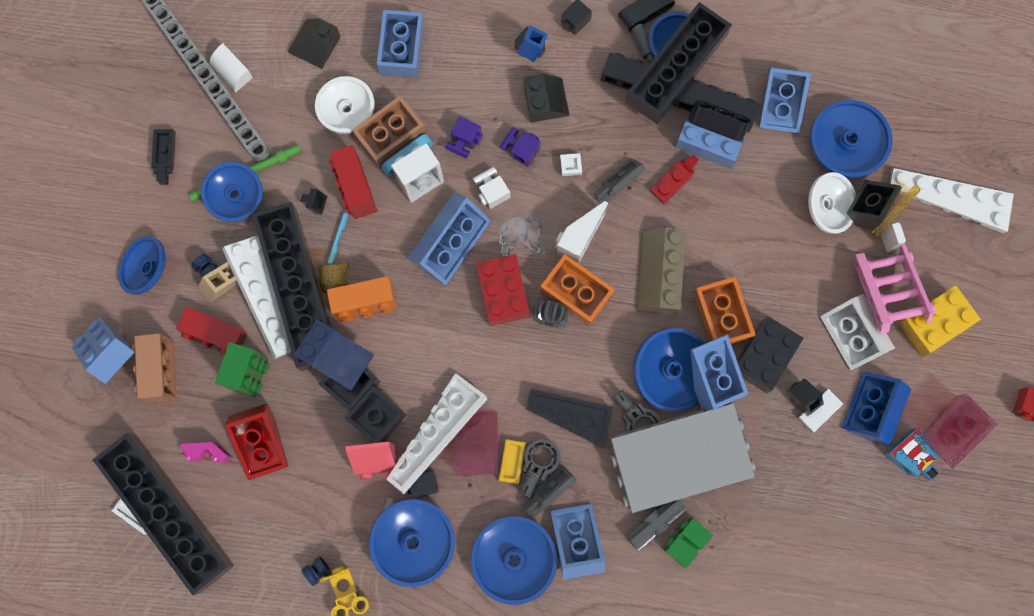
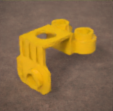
[320,566,370,616]

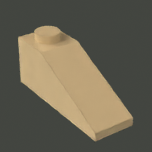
[198,262,238,302]

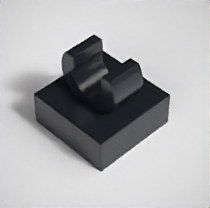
[300,188,328,215]

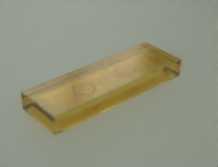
[870,185,921,238]

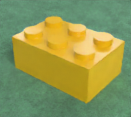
[898,286,981,357]

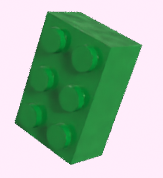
[215,342,269,398]

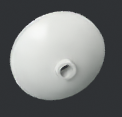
[315,76,375,134]
[808,172,856,234]

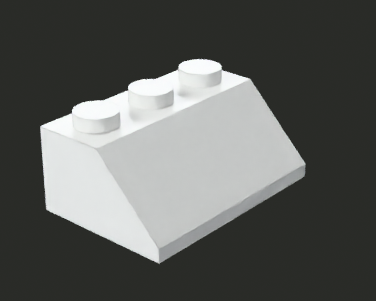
[820,294,895,370]

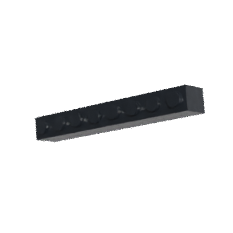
[601,52,760,132]

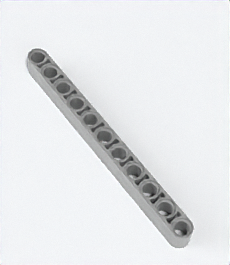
[142,0,270,162]

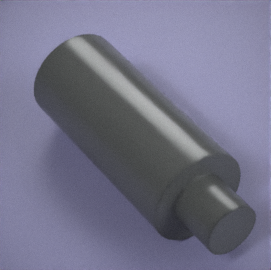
[631,24,654,63]

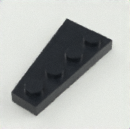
[526,389,612,448]

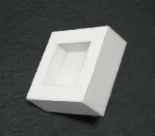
[560,153,582,176]

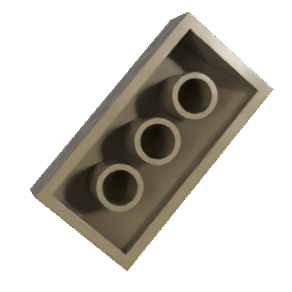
[637,228,686,314]

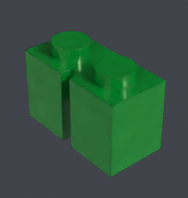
[664,518,713,568]

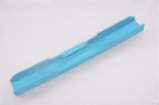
[328,213,348,265]

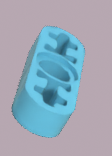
[381,134,433,177]

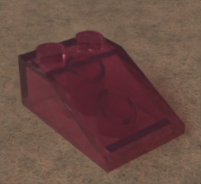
[921,393,998,469]
[456,411,500,476]

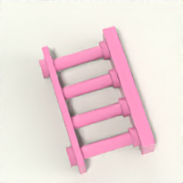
[854,244,935,334]

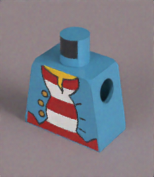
[883,427,939,480]

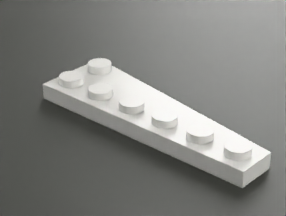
[889,168,1014,233]
[222,235,292,359]
[387,374,487,494]

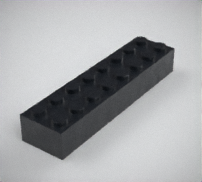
[252,202,331,371]
[93,433,234,596]

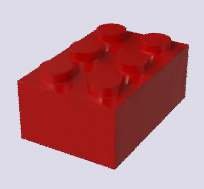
[329,145,378,219]
[476,254,530,326]

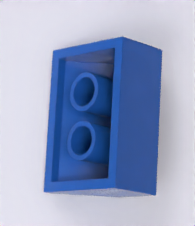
[842,371,912,446]

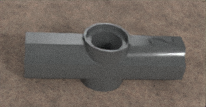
[626,500,687,551]

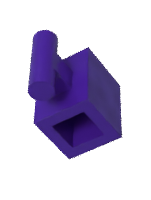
[445,116,483,159]
[499,127,541,167]

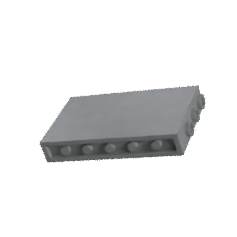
[609,402,756,513]

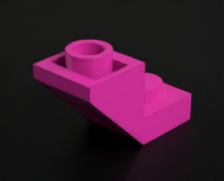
[179,442,232,464]

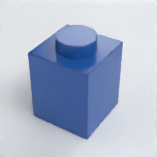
[517,25,548,62]

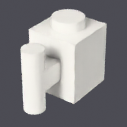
[472,167,510,209]

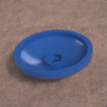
[648,11,689,58]
[201,162,263,222]
[118,236,166,295]

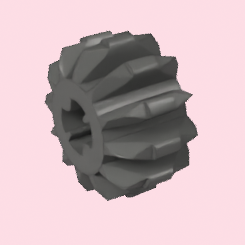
[533,300,568,328]

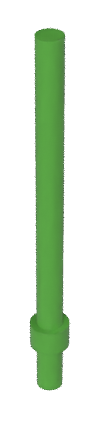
[189,145,302,201]

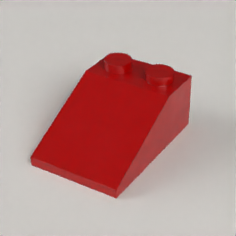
[225,403,288,480]

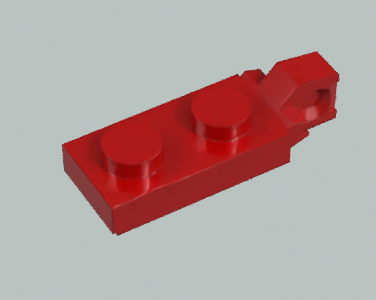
[650,155,699,204]

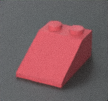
[345,442,398,479]

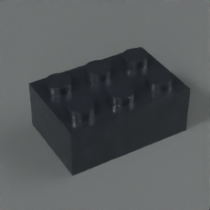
[737,316,804,393]

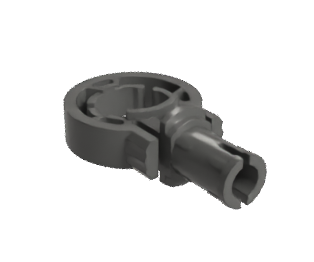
[612,389,661,432]
[518,439,560,498]

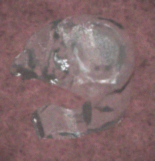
[499,214,545,256]

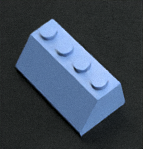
[408,193,491,286]

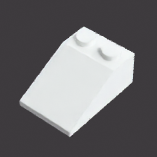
[555,201,608,264]

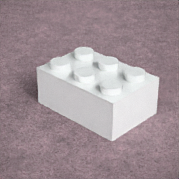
[391,143,444,203]

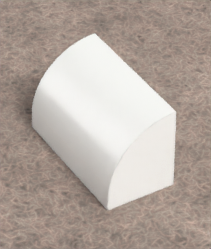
[209,43,253,93]

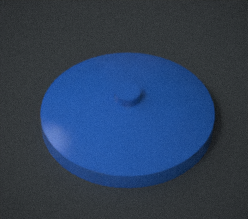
[810,100,893,179]
[633,328,705,412]
[369,499,455,587]
[471,516,557,605]

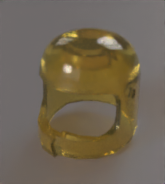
[319,263,350,294]

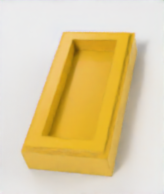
[498,439,526,484]

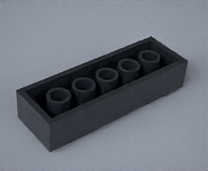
[625,2,732,125]

